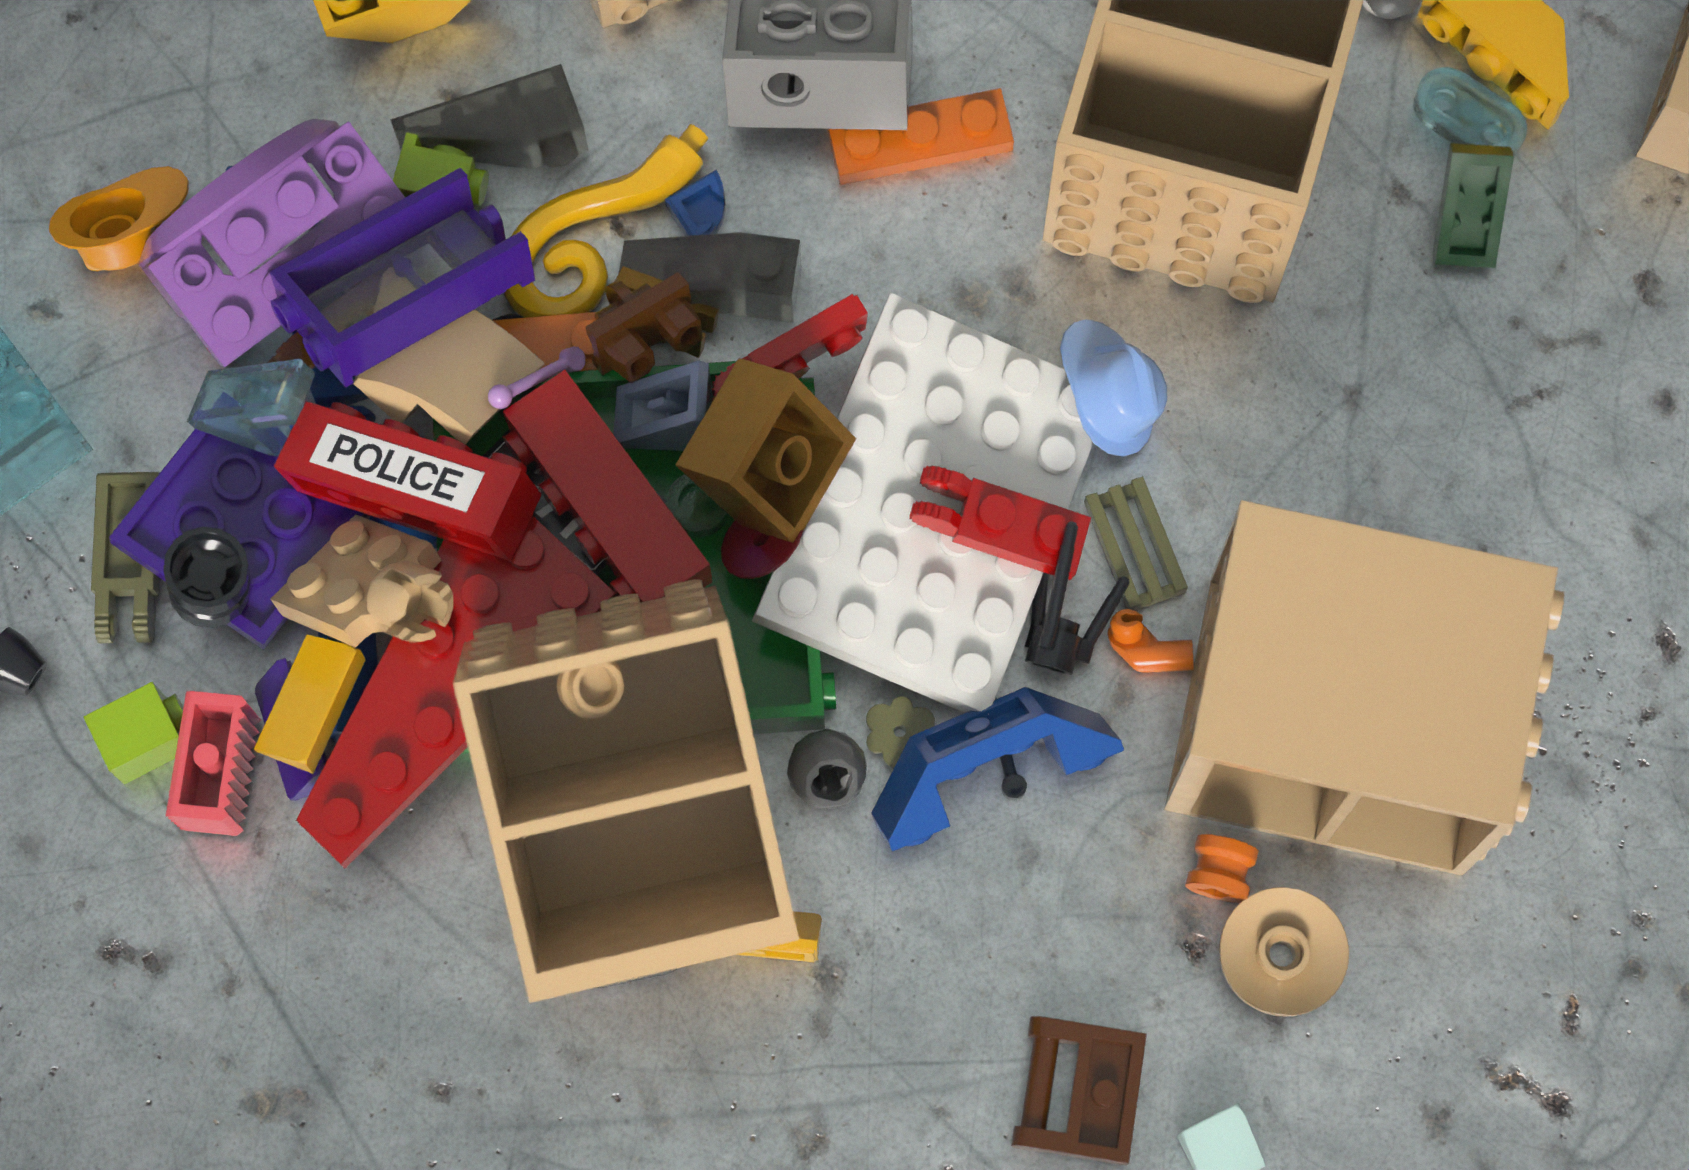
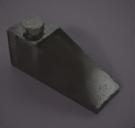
[390,64,589,169]
[618,232,802,323]

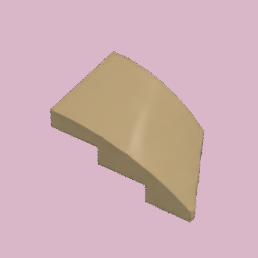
[354,269,545,445]

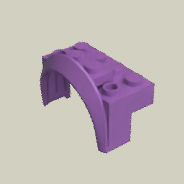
[138,118,405,367]

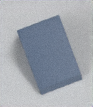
[613,360,713,451]

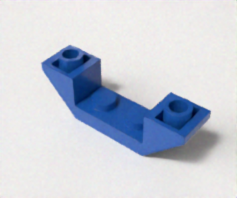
[871,687,1124,852]

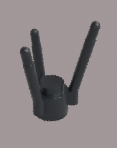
[1024,521,1130,675]

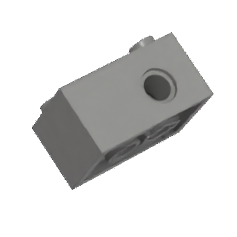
[722,0,913,130]

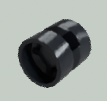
[163,527,251,628]

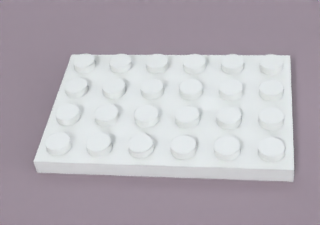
[752,292,1093,715]

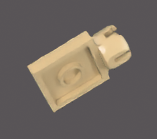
[271,515,453,648]

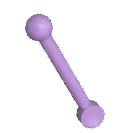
[488,346,585,409]

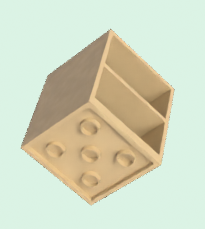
[1042,0,1363,303]
[1164,500,1564,876]
[453,579,799,1003]

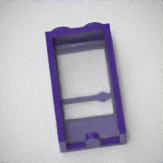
[270,168,535,387]

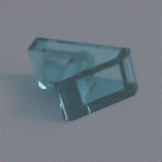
[187,359,315,456]

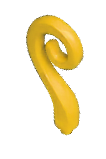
[504,124,708,318]

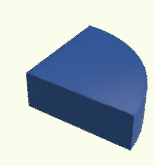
[665,170,725,253]

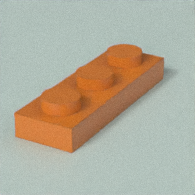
[827,88,1014,185]

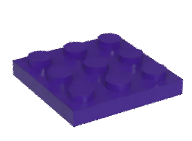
[109,393,367,650]

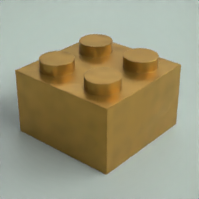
[676,358,857,543]

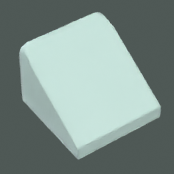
[1177,1103,1266,1170]

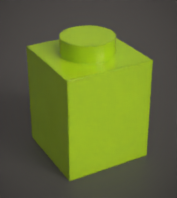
[83,682,184,785]

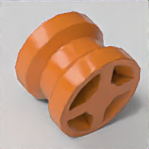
[1185,834,1259,903]

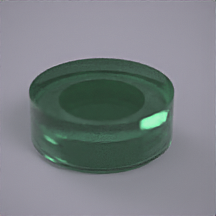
[667,474,729,537]

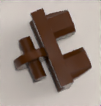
[585,272,703,383]

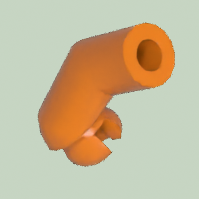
[1107,609,1194,673]

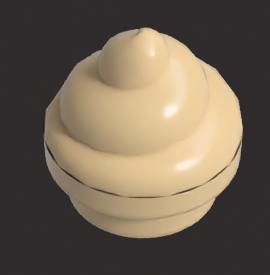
[557,661,624,719]

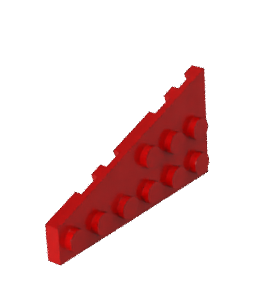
[296,516,616,869]

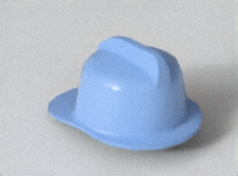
[1060,319,1167,457]

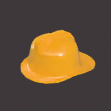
[49,166,189,271]

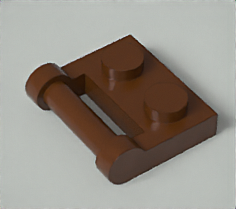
[1011,1016,1147,1166]

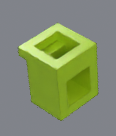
[393,132,489,206]

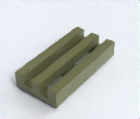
[1084,476,1188,611]

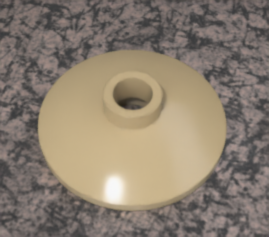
[1219,887,1349,1017]

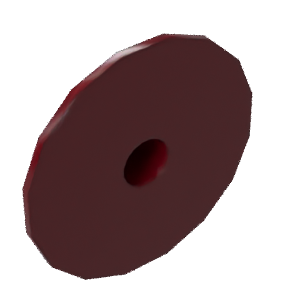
[721,521,803,579]

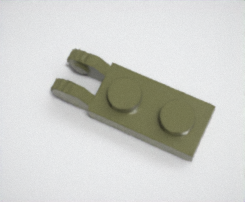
[91,472,159,644]

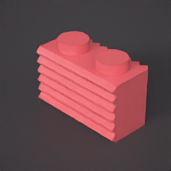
[166,691,261,836]

